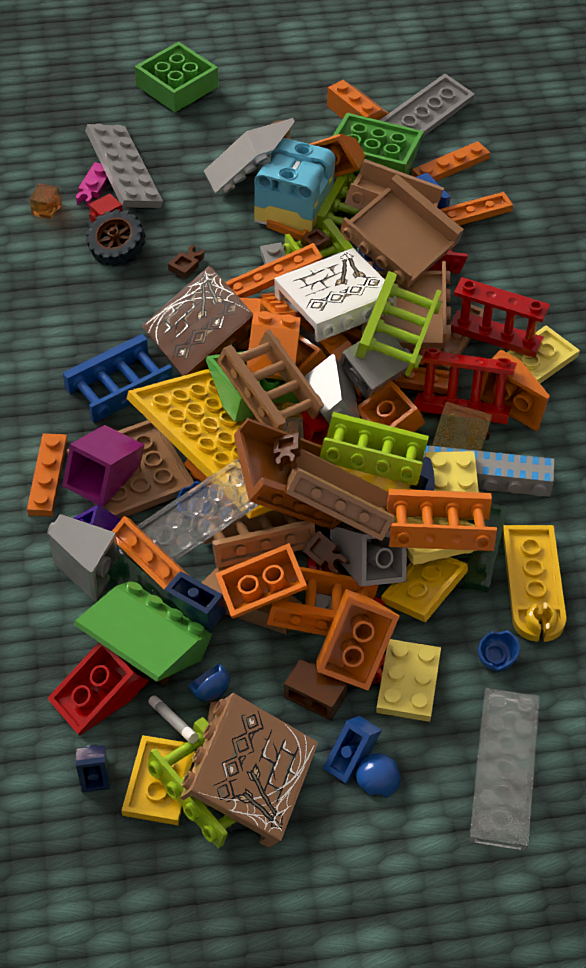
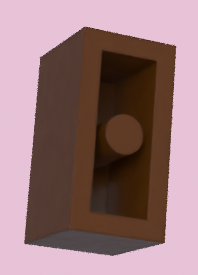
[284,659,348,721]

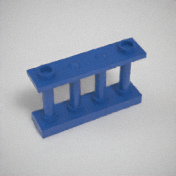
[63,334,173,423]

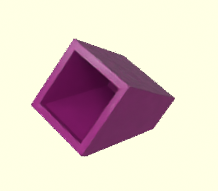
[63,425,145,507]

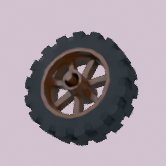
[86,210,146,267]

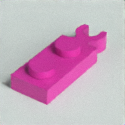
[76,162,109,207]

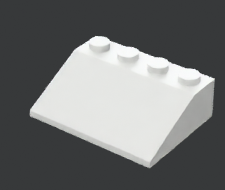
[204,118,295,193]

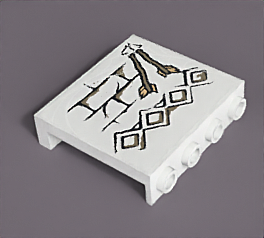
[274,248,397,342]

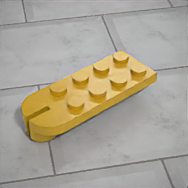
[502,525,566,642]

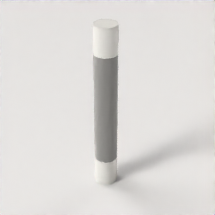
[149,695,198,744]

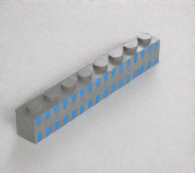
[370,446,554,497]

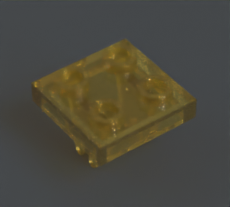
[432,402,492,451]

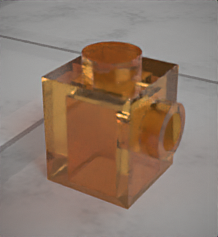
[29,183,62,219]

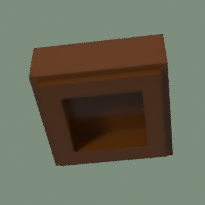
[301,228,331,252]

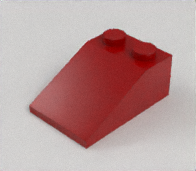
[47,642,149,735]

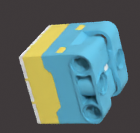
[254,138,335,233]

